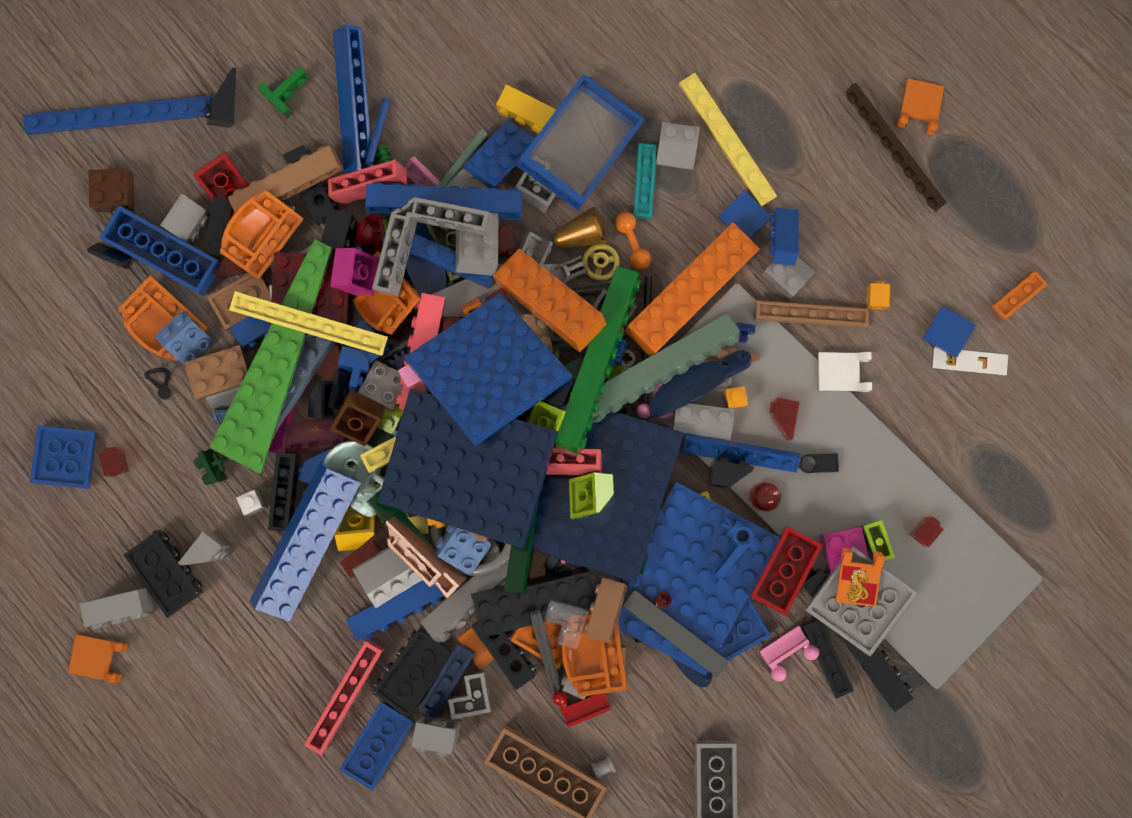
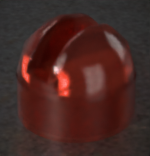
[654,592,672,609]

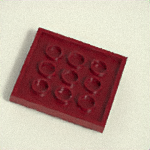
[269,252,350,328]

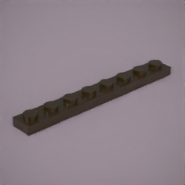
[846,82,947,211]

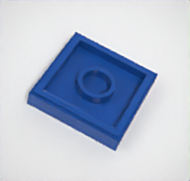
[718,190,771,238]
[922,306,976,358]

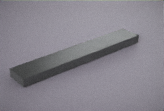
[623,589,729,677]

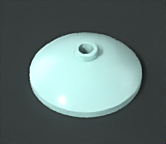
[324,441,382,485]

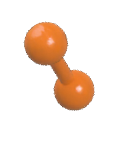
[615,212,651,270]

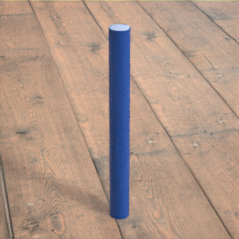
[365,98,390,166]

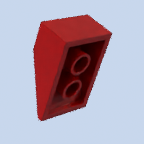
[193,151,250,220]

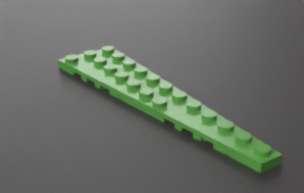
[209,239,333,474]

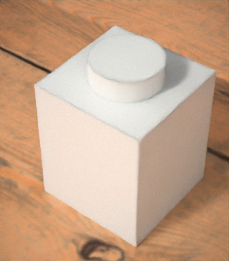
[236,490,267,516]

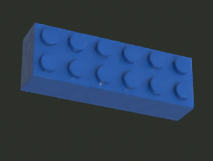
[99,206,223,297]

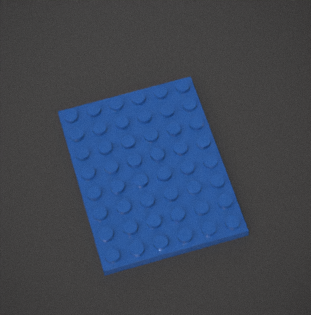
[618,481,780,676]

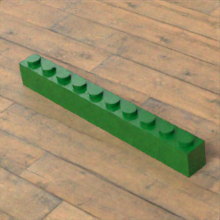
[555,266,641,454]

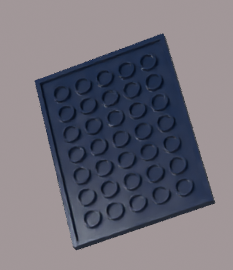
[378,388,558,549]
[532,412,684,583]

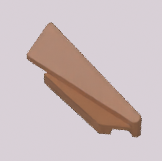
[386,517,467,598]

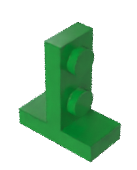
[257,66,308,118]

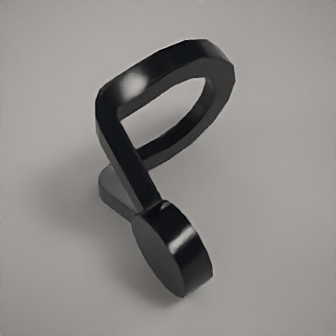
[144,367,171,400]

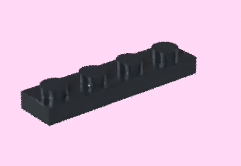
[802,619,854,699]

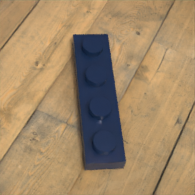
[419,642,476,718]

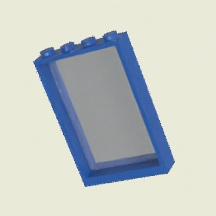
[516,74,644,211]

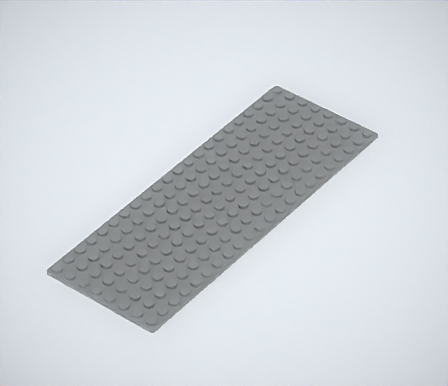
[639,284,1042,689]

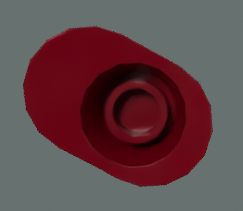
[355,214,385,256]

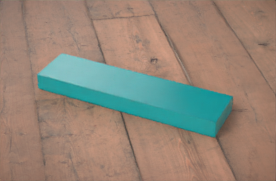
[633,143,657,220]

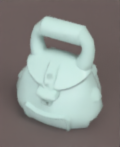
[349,472,384,517]

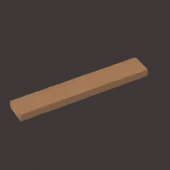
[754,300,869,328]

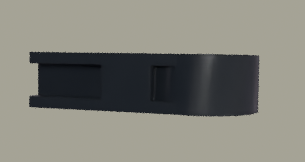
[799,453,839,474]

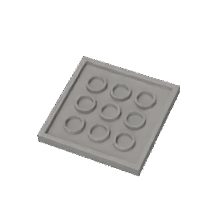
[805,545,917,656]

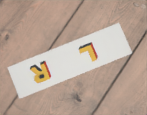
[933,347,1008,375]

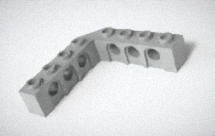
[372,197,495,297]

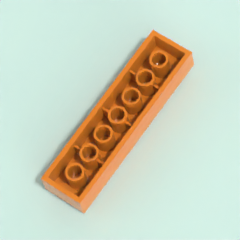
[624,222,760,357]

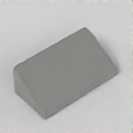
[206,386,240,410]

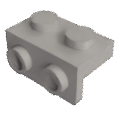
[519,231,553,264]

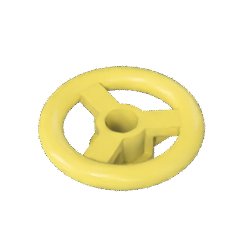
[582,244,620,281]

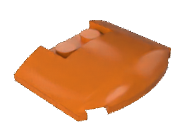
[220,190,304,280]
[353,251,420,334]
[118,275,208,361]
[562,614,627,697]

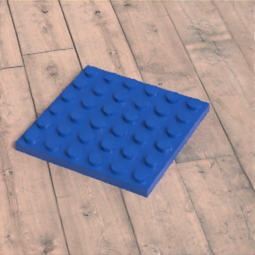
[404,293,572,446]

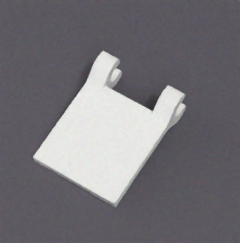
[818,352,872,392]

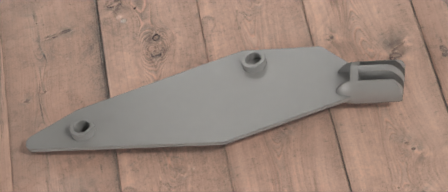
[413,255,588,317]

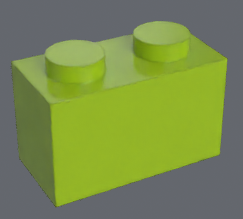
[859,520,895,561]

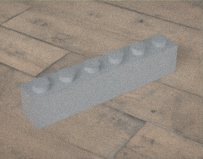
[421,561,509,643]

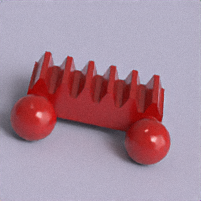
[552,690,611,728]

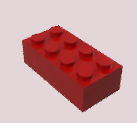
[749,526,823,616]

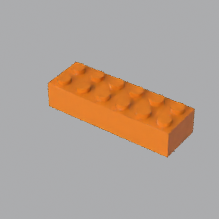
[493,248,607,352]

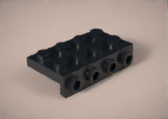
[124,530,204,618]
[372,628,452,718]

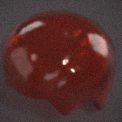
[749,482,781,512]

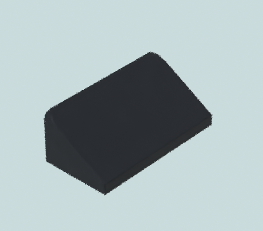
[87,243,132,269]

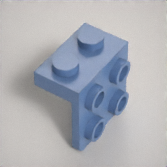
[155,310,214,366]
[435,525,491,575]

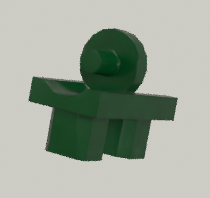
[193,449,227,485]

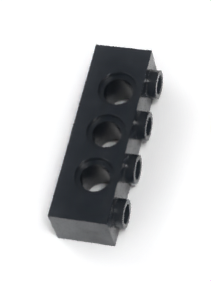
[283,145,339,226]
[268,453,300,532]
[471,622,536,690]

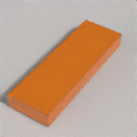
[991,270,1048,321]

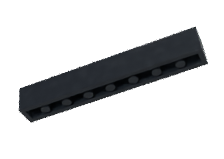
[803,568,914,712]

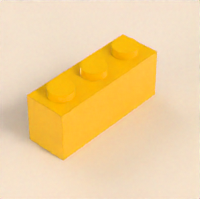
[496,84,557,134]

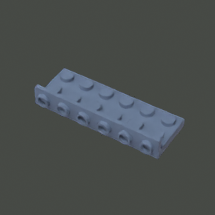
[275,333,336,432]

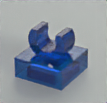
[735,323,756,343]

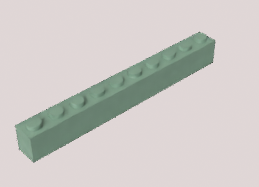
[561,313,740,422]

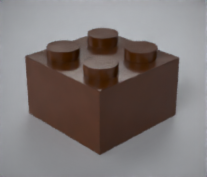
[88,168,135,213]
[330,389,386,446]

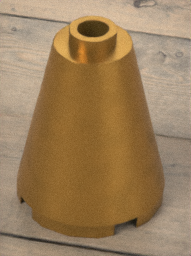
[553,206,608,248]

